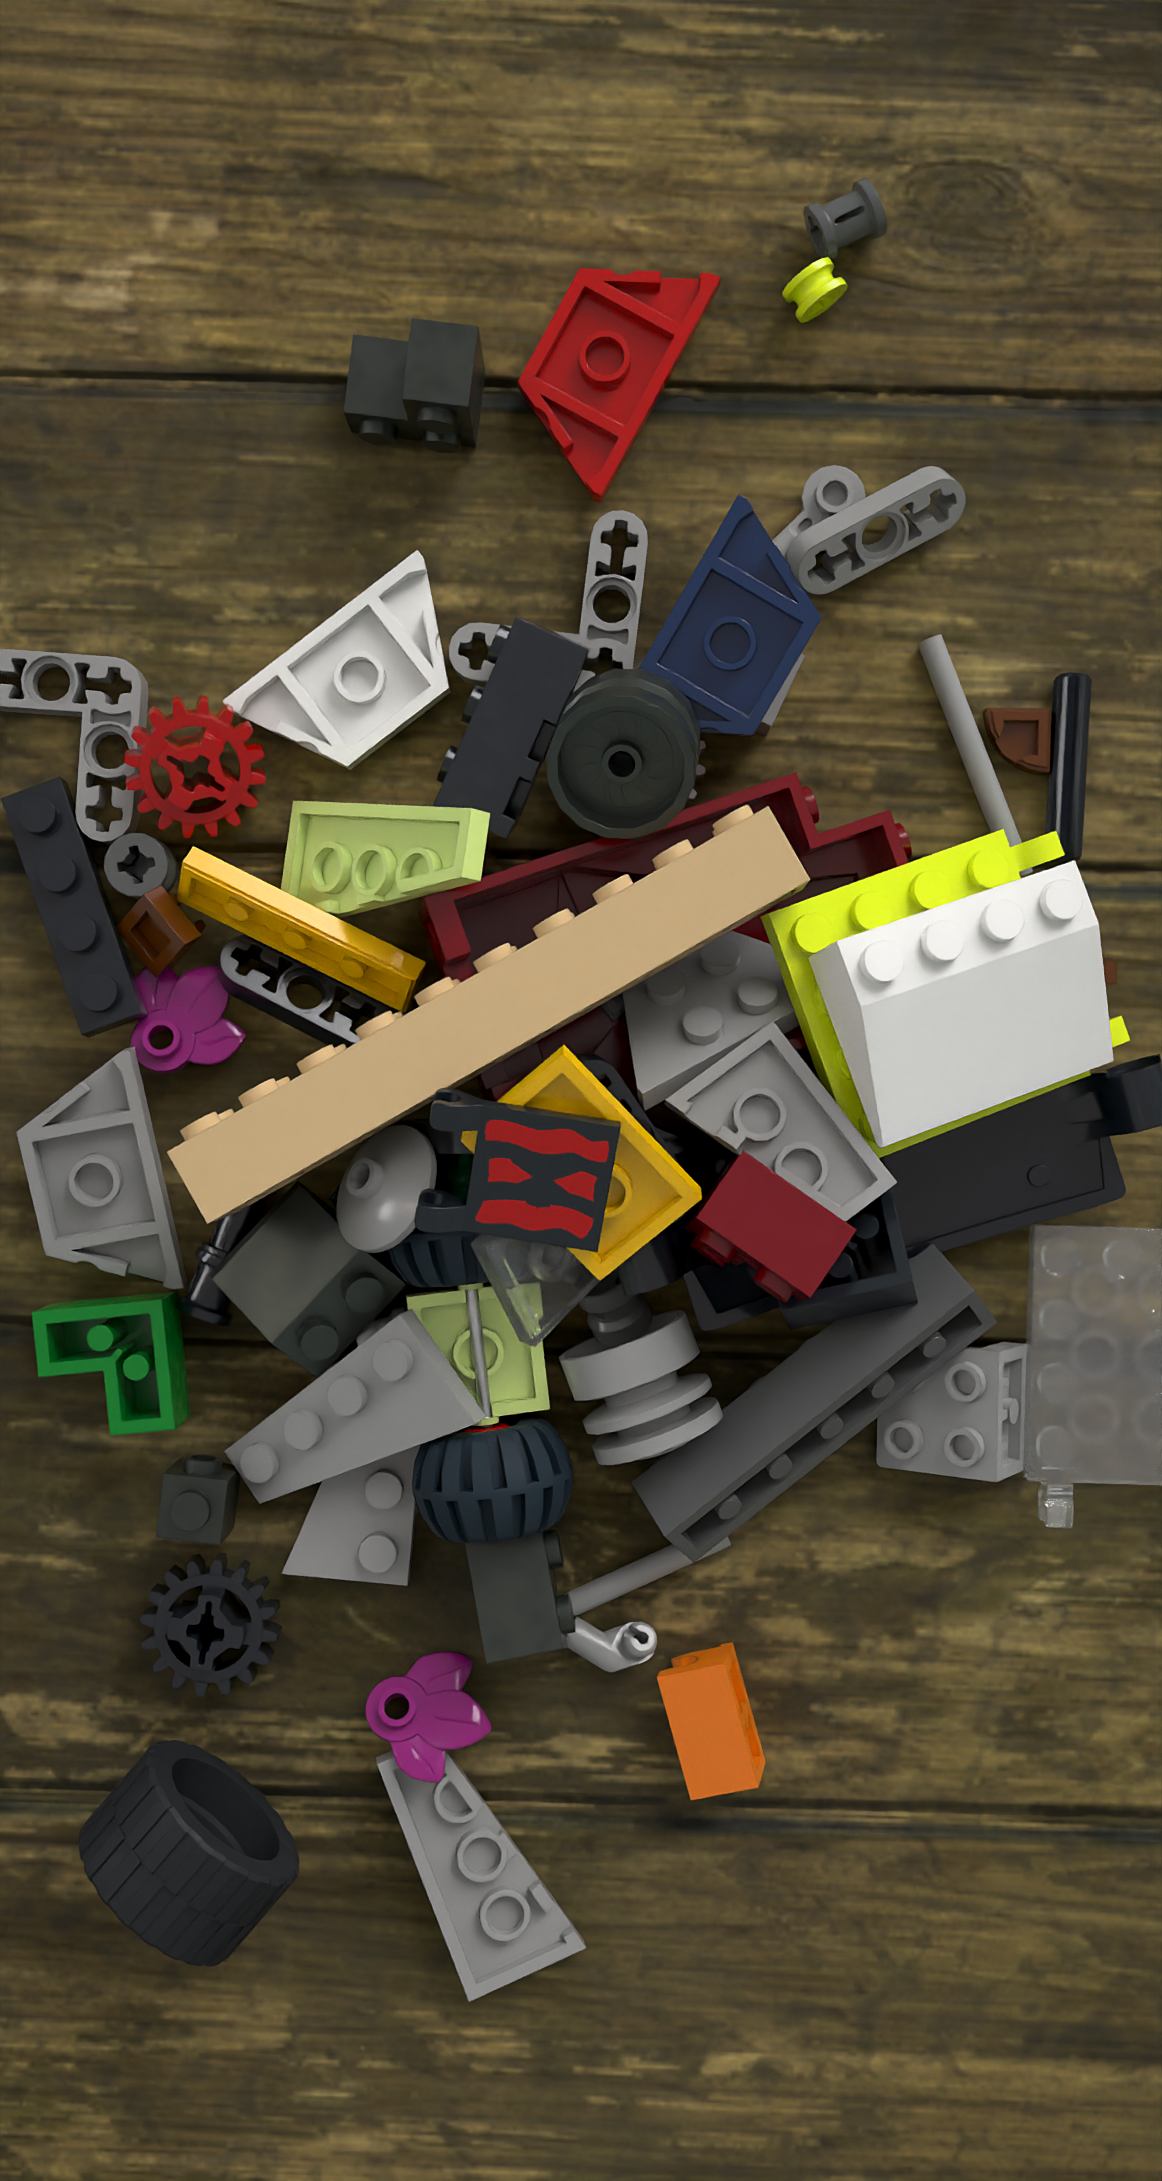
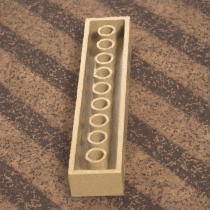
[167,805,810,1224]

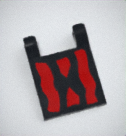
[414,1088,621,1252]

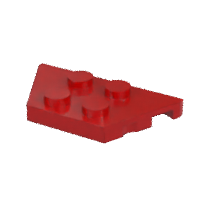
[518,268,721,503]

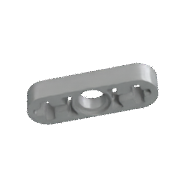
[786,466,966,595]

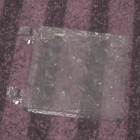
[1023,1224,1162,1528]

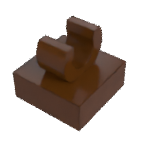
[116,885,206,977]

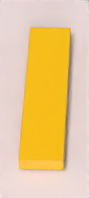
[177,846,426,1013]

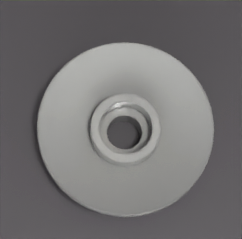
[337,1125,437,1253]

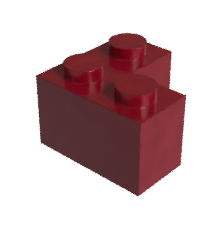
[684,1150,857,1303]

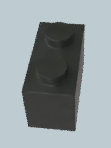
[465,1529,576,1664]

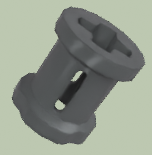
[803,178,887,260]

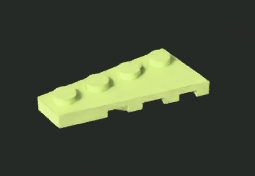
[281,801,490,918]

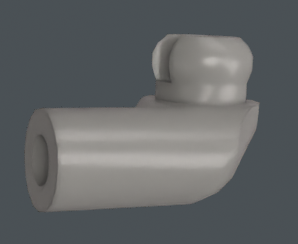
[565,1616,657,1672]

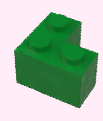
[32,1291,191,1436]

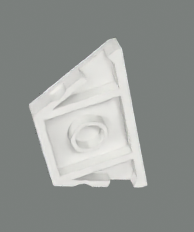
[223,550,451,770]

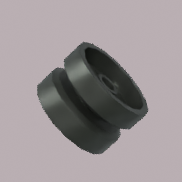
[547,669,700,839]

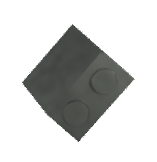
[210,1181,407,1378]

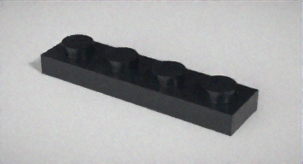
[1,776,148,1038]

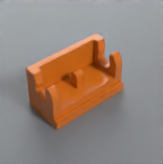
[657,1642,766,1800]

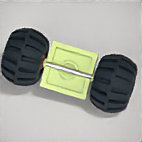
[387,1170,573,1543]

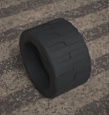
[78,1740,300,1967]

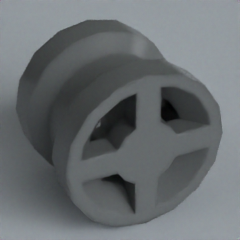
[104,833,178,900]

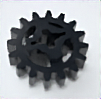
[140,1552,282,1697]

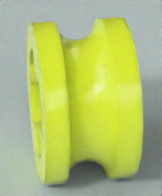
[782,257,848,323]

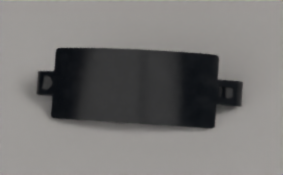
[616,1054,1162,1331]

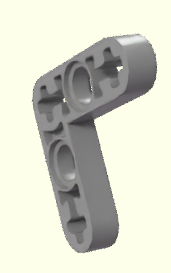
[449,510,648,694]
[0,649,149,845]

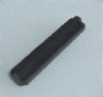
[1045,672,1092,863]

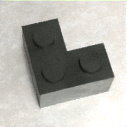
[344,318,486,453]

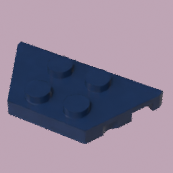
[639,494,822,736]

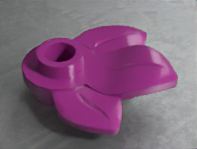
[131,966,247,1074]
[366,1652,491,1783]

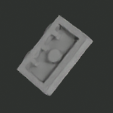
[876,1342,1027,1482]

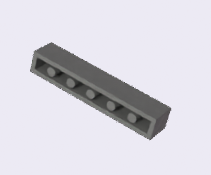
[631,1243,997,1563]

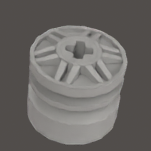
[559,1310,723,1465]

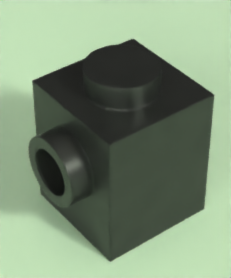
[156,1454,240,1545]

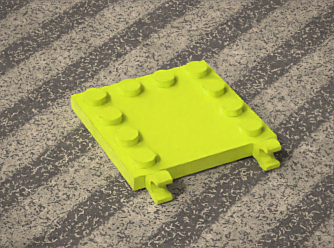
[761,829,1130,1158]

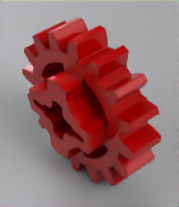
[124,695,266,838]

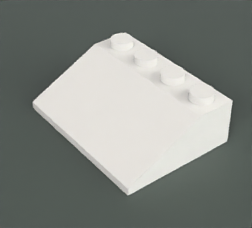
[808,860,1114,1148]

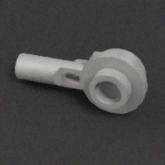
[772,465,866,560]

